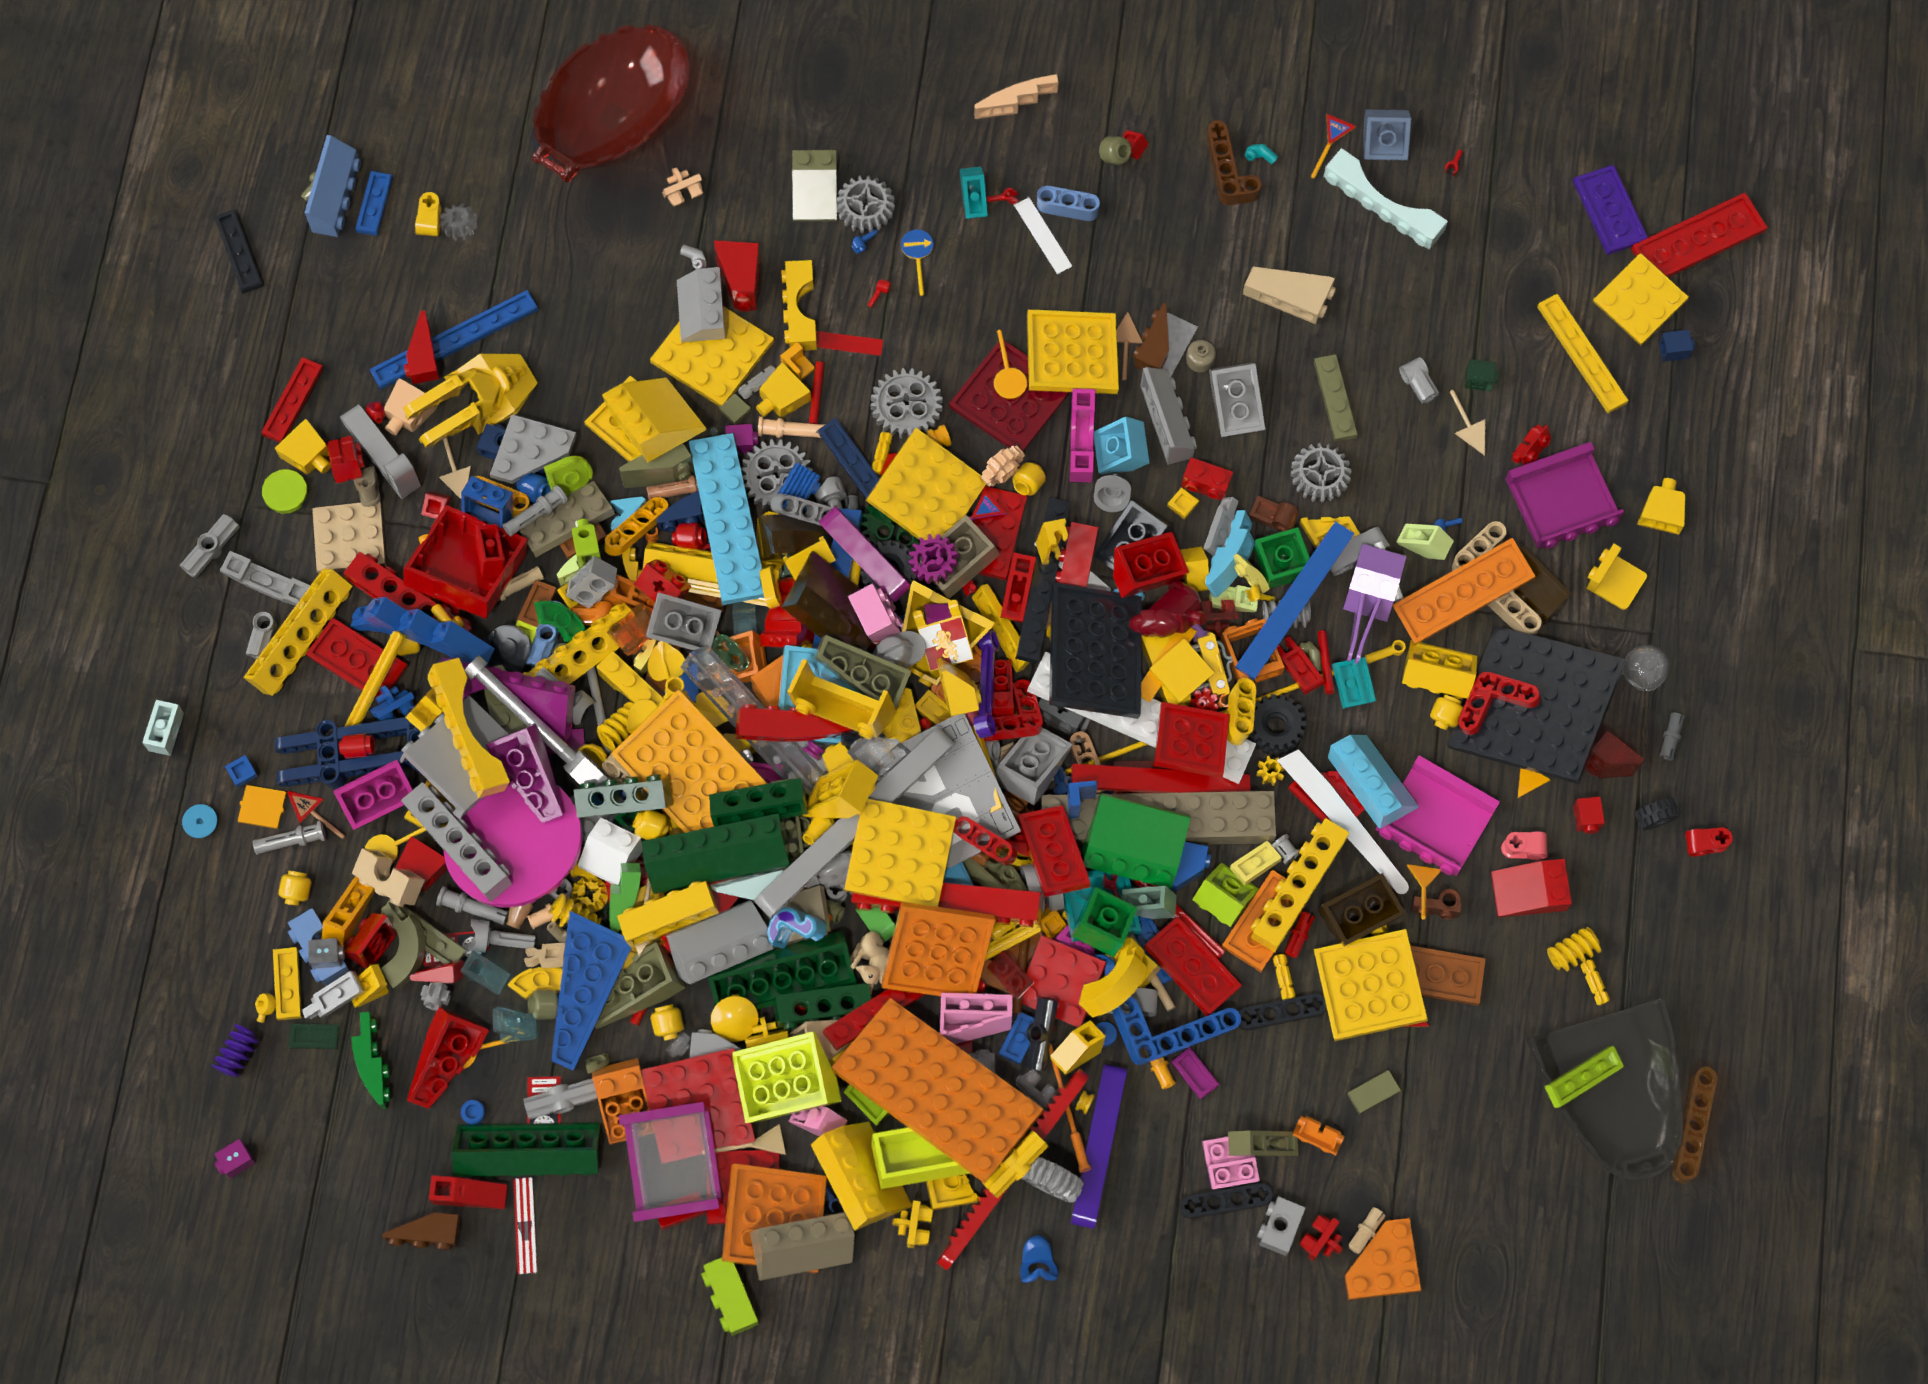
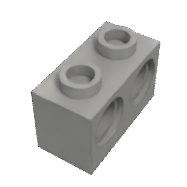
[566,556,617,608]

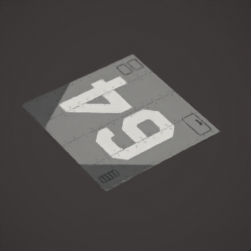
[863,714,1021,870]

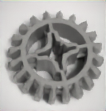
[836,175,895,233]
[1290,443,1351,503]
[1022,1157,1083,1202]

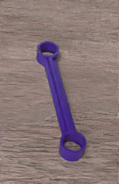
[974,629,1000,739]

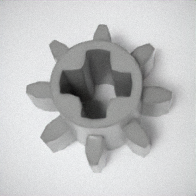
[420,982,451,1010]

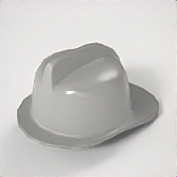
[1094,474,1131,512]
[873,631,926,668]

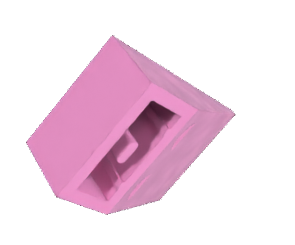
[848,584,903,641]

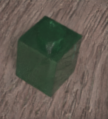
[1464,359,1499,391]

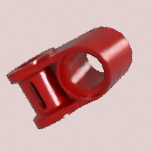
[1685,827,1733,857]

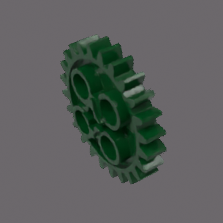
[861,506,921,563]

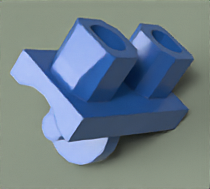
[370,685,414,721]

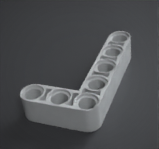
[340,404,421,499]

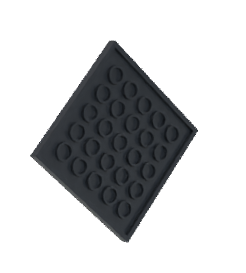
[1447,625,1626,784]

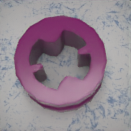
[802,741,825,761]

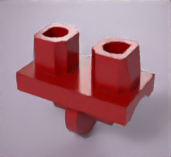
[1299,1215,1342,1261]

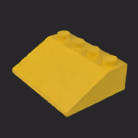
[602,378,706,463]
[811,1122,912,1230]

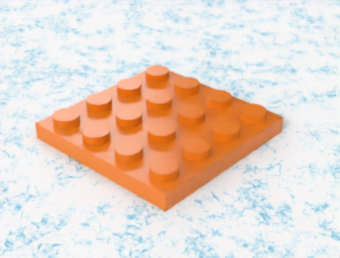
[881,902,995,996]
[722,1164,827,1273]

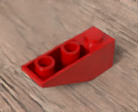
[992,660,1014,728]
[429,1176,507,1209]

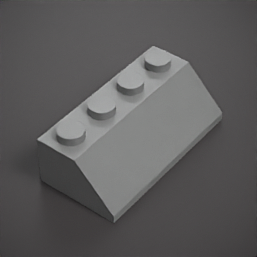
[1140,367,1197,465]
[666,900,773,984]

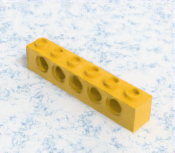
[243,568,352,696]
[522,603,644,684]
[1250,818,1350,953]

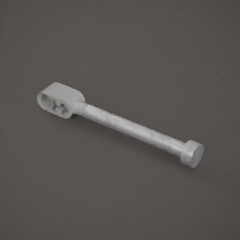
[464,655,611,794]

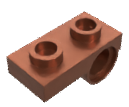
[1249,496,1299,532]
[1411,889,1461,920]

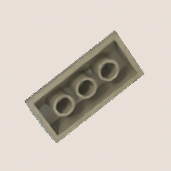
[750,1213,854,1281]

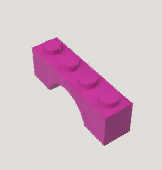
[1070,389,1095,483]

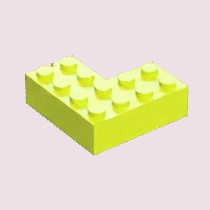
[871,1127,970,1189]

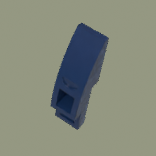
[657,491,703,532]

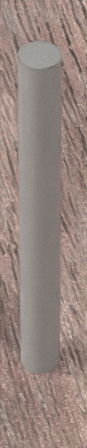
[587,666,613,754]

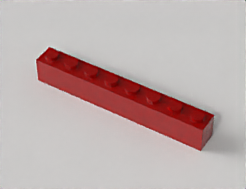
[851,883,1044,928]

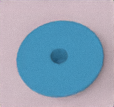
[182,804,217,838]

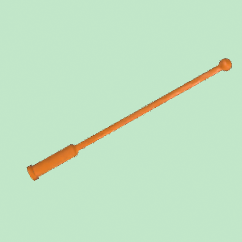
[1049,1044,1091,1173]

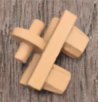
[662,168,703,207]

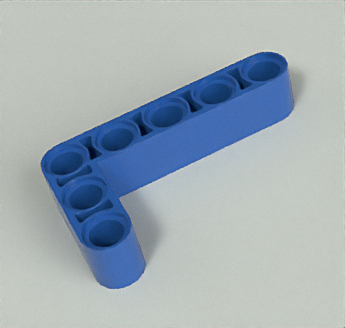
[1112,997,1241,1065]

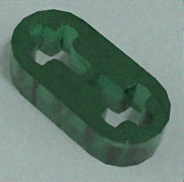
[712,635,749,672]

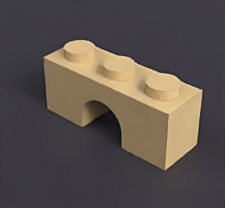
[352,848,425,907]

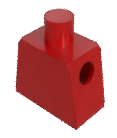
[395,836,448,892]

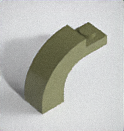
[381,903,426,989]

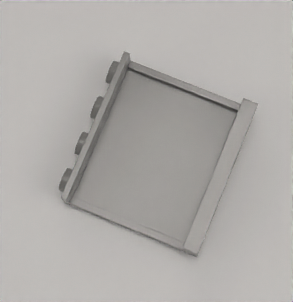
[400,696,509,820]

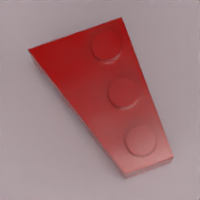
[1055,522,1099,587]

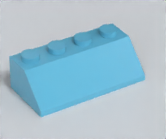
[1328,735,1419,829]

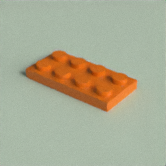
[1222,870,1310,972]

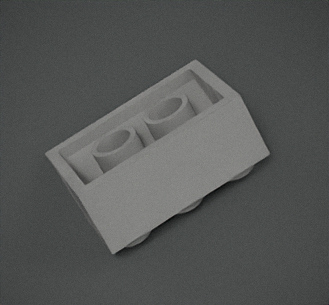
[677,267,725,342]

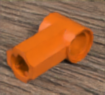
[568,601,613,628]

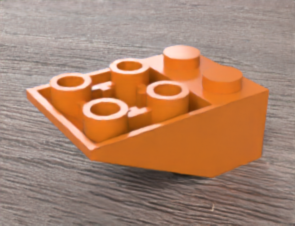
[592,1058,655,1145]

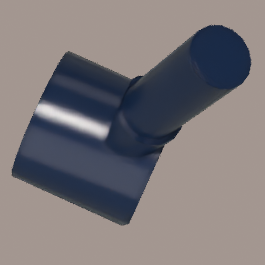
[825,1184,843,1213]

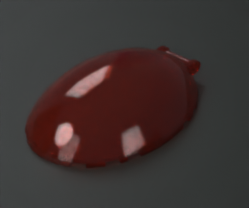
[532,24,690,183]

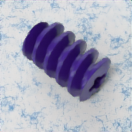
[210,1024,259,1077]

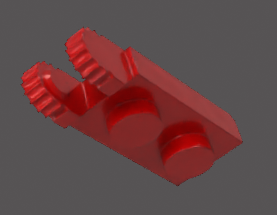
[1277,636,1324,695]

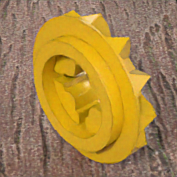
[571,877,608,913]

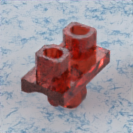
[1201,600,1239,637]

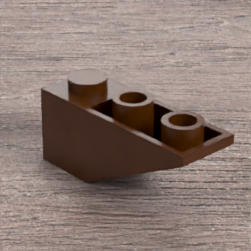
[1133,303,1169,370]
[382,1213,461,1251]

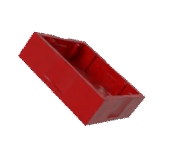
[403,505,528,619]

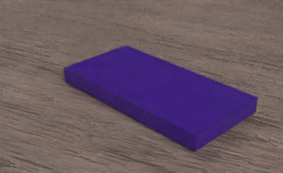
[1573,165,1648,255]

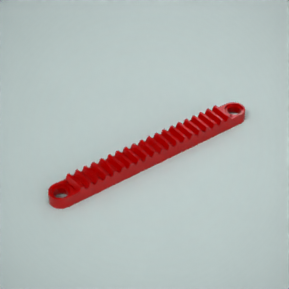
[937,1069,1089,1270]

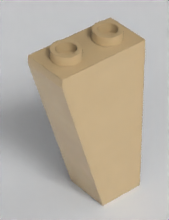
[1243,267,1336,324]

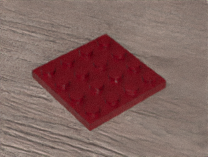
[949,341,1071,453]

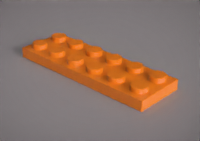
[1392,538,1535,645]

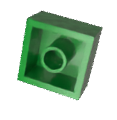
[1253,527,1310,589]
[1071,887,1137,957]

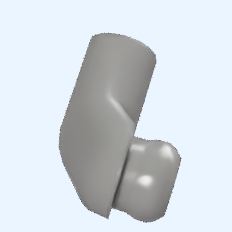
[680,245,707,269]

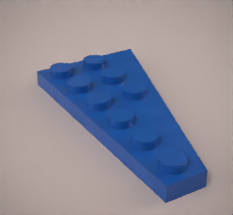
[551,911,631,1070]

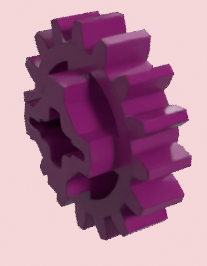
[908,534,959,584]

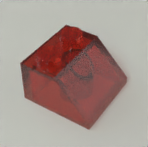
[1585,731,1645,779]

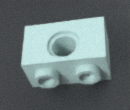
[142,700,184,756]

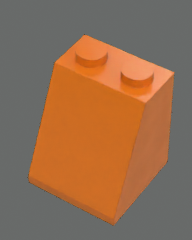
[751,655,783,708]

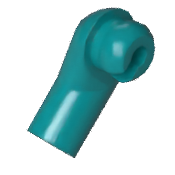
[1245,144,1278,165]

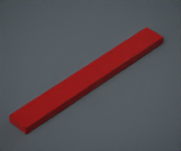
[1071,764,1251,793]

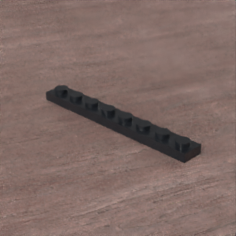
[1015,497,1071,664]

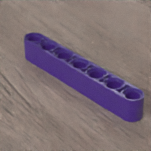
[1071,1064,1127,1229]

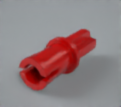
[1285,912,1315,958]

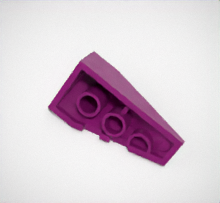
[486,724,564,823]

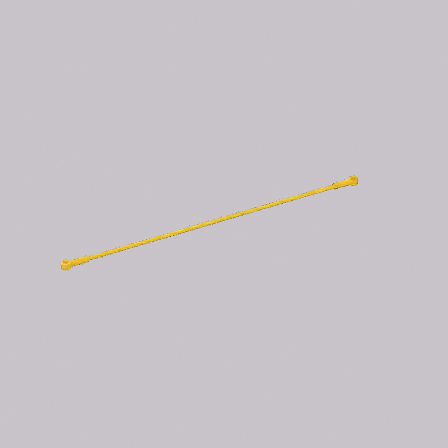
[1052,640,1406,781]

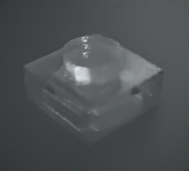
[666,1032,691,1057]

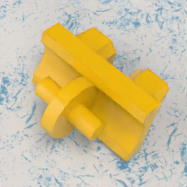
[745,1017,789,1048]
[892,1201,933,1248]

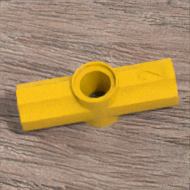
[982,1131,1048,1198]

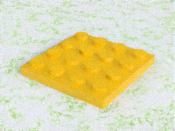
[650,306,774,407]
[1027,310,1119,394]
[866,428,986,541]
[844,799,956,907]
[1314,929,1428,1041]

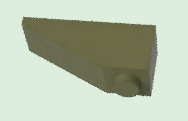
[1228,1131,1298,1156]

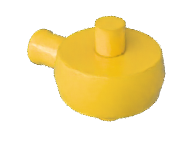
[255,993,276,1023]

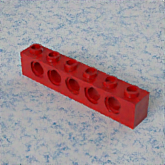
[343,552,473,634]

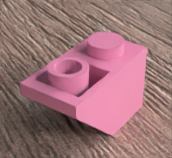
[789,1106,847,1137]

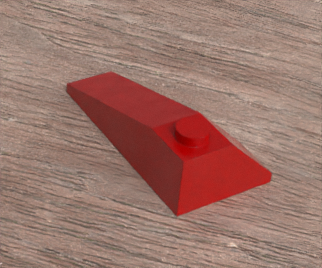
[407,1007,489,1109]

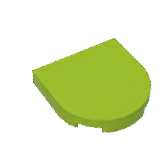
[544,456,593,496]

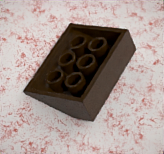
[781,551,872,652]

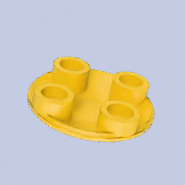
[711,994,758,1042]

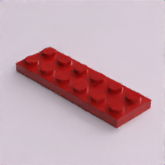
[1631,193,1768,278]

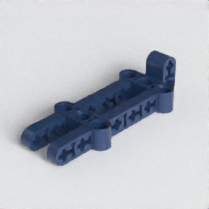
[275,705,436,790]

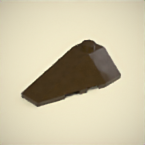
[758,514,833,561]

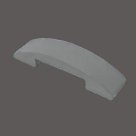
[220,551,310,606]

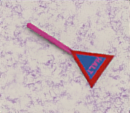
[969,489,1007,521]

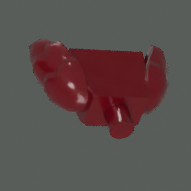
[1129,580,1207,638]

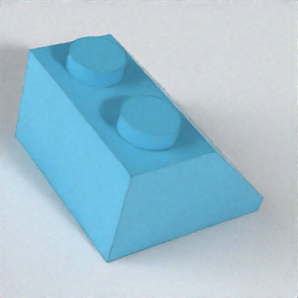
[1093,417,1149,474]

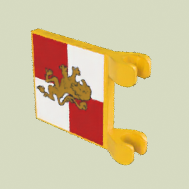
[913,600,974,672]

